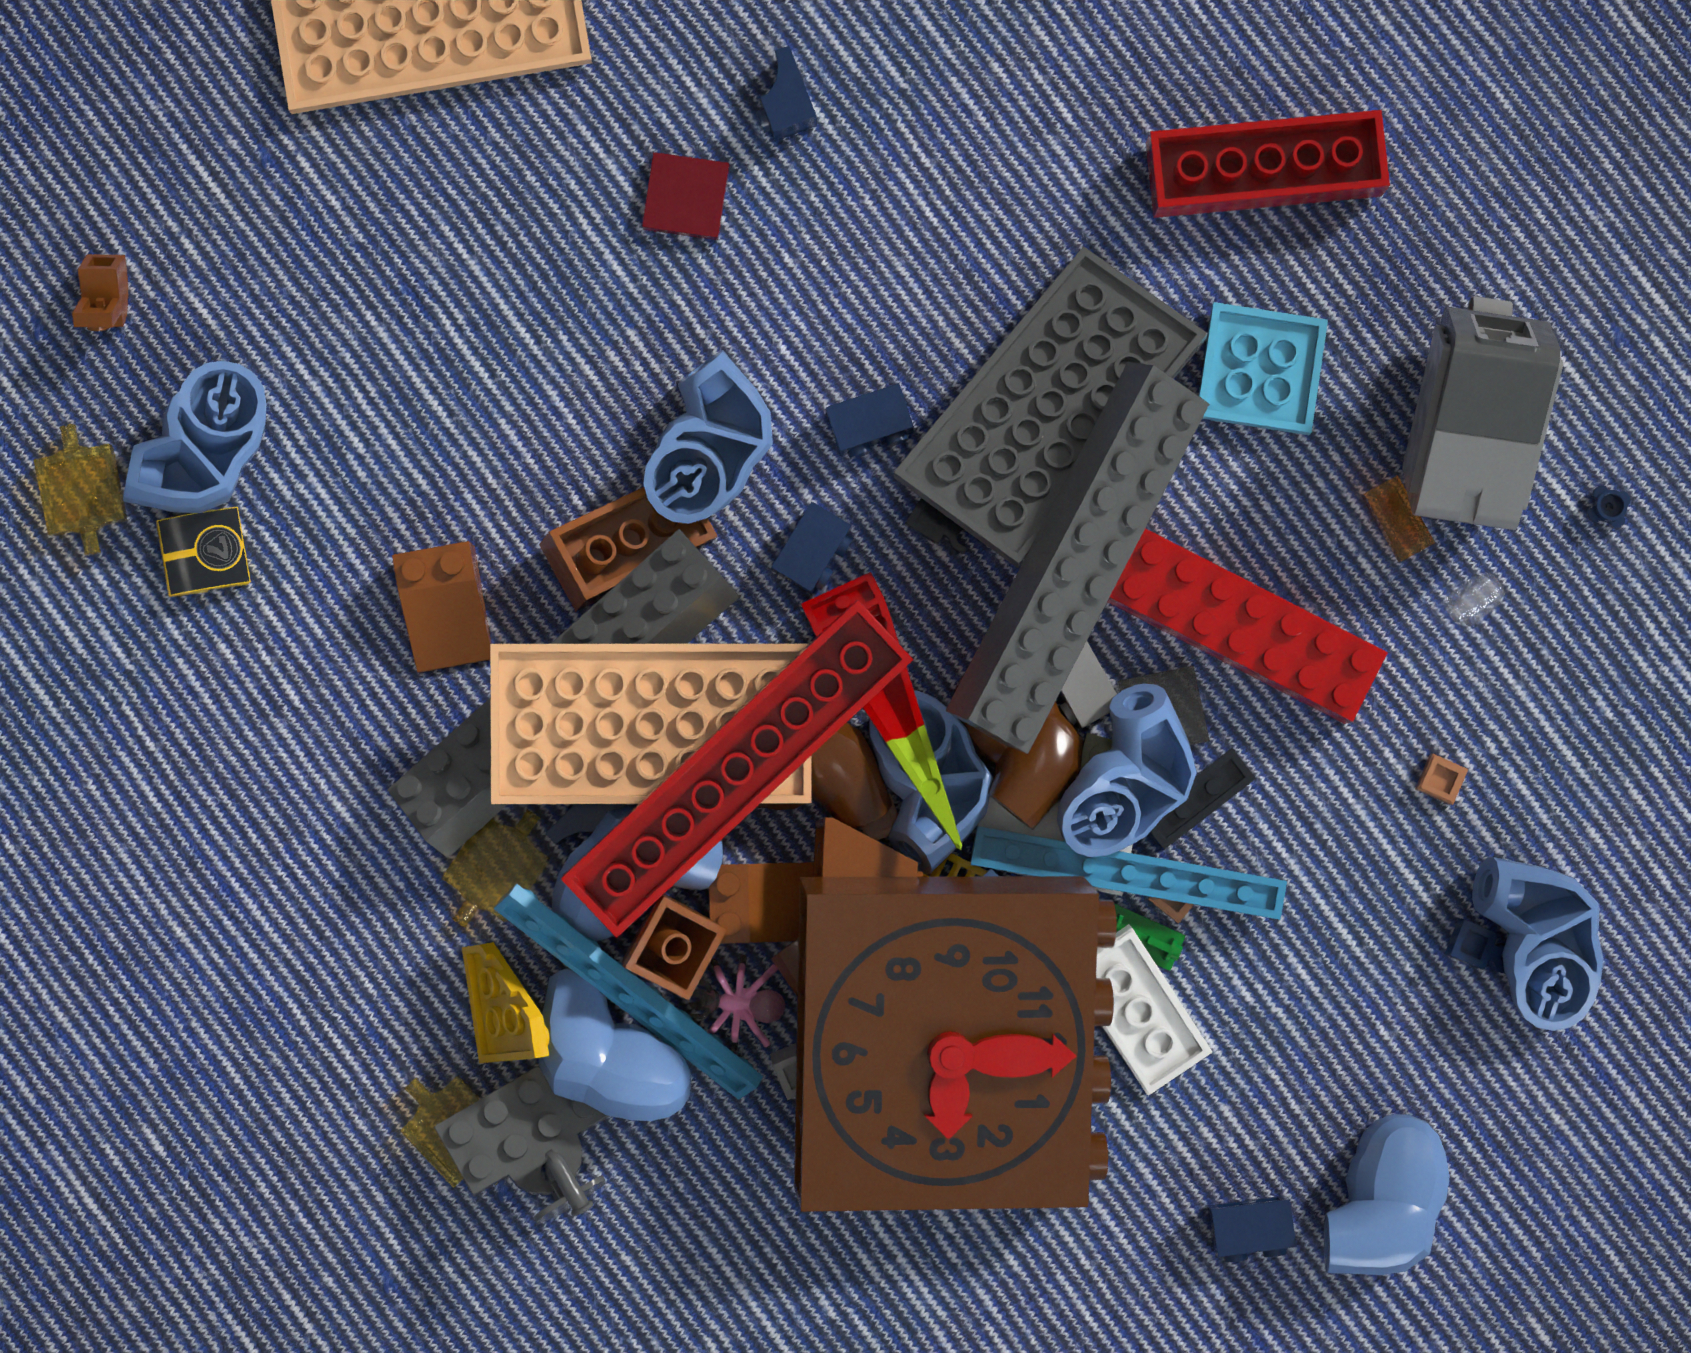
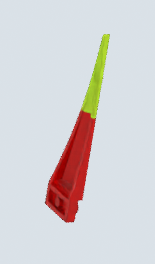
[801,572,962,850]

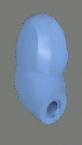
[123,361,267,513]
[869,691,993,875]

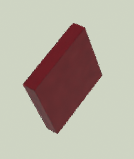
[642,152,730,240]

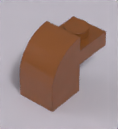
[72,254,128,331]

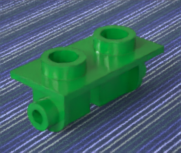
[1114,903,1186,971]

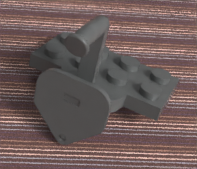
[434,1066,610,1225]

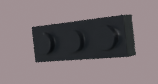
[1149,748,1256,850]

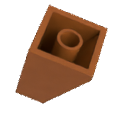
[813,817,924,877]
[622,894,727,1000]

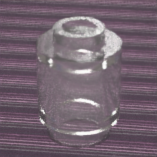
[1445,571,1506,627]

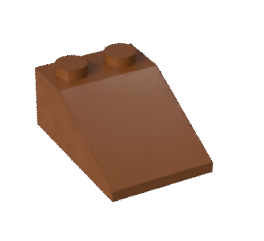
[392,541,492,673]
[709,862,814,944]

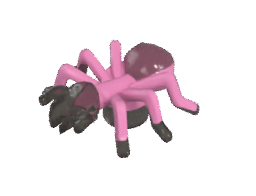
[689,954,785,1051]

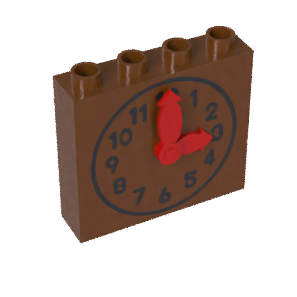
[794,876,1116,1212]

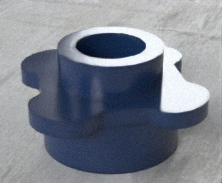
[1587,485,1631,528]

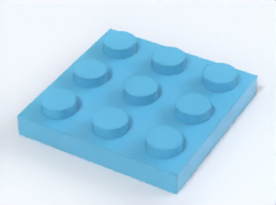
[1198,302,1328,435]

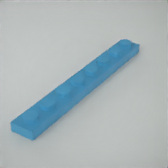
[970,826,1287,920]
[493,884,763,1100]

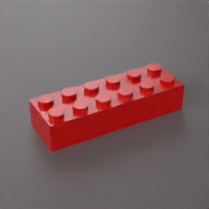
[1146,110,1390,218]

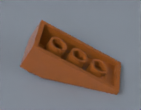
[539,487,718,612]

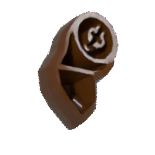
[953,673,1083,830]
[756,721,892,828]

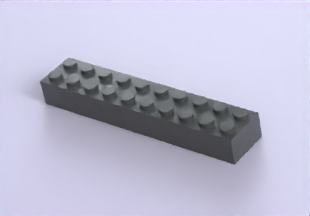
[946,362,1210,754]
[387,529,740,858]

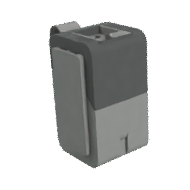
[1402,296,1563,530]

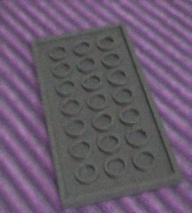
[894,246,1208,568]

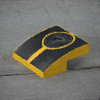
[156,507,251,597]

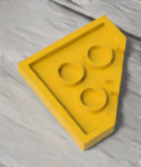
[462,942,549,1063]

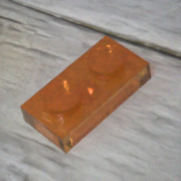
[1361,475,1435,563]

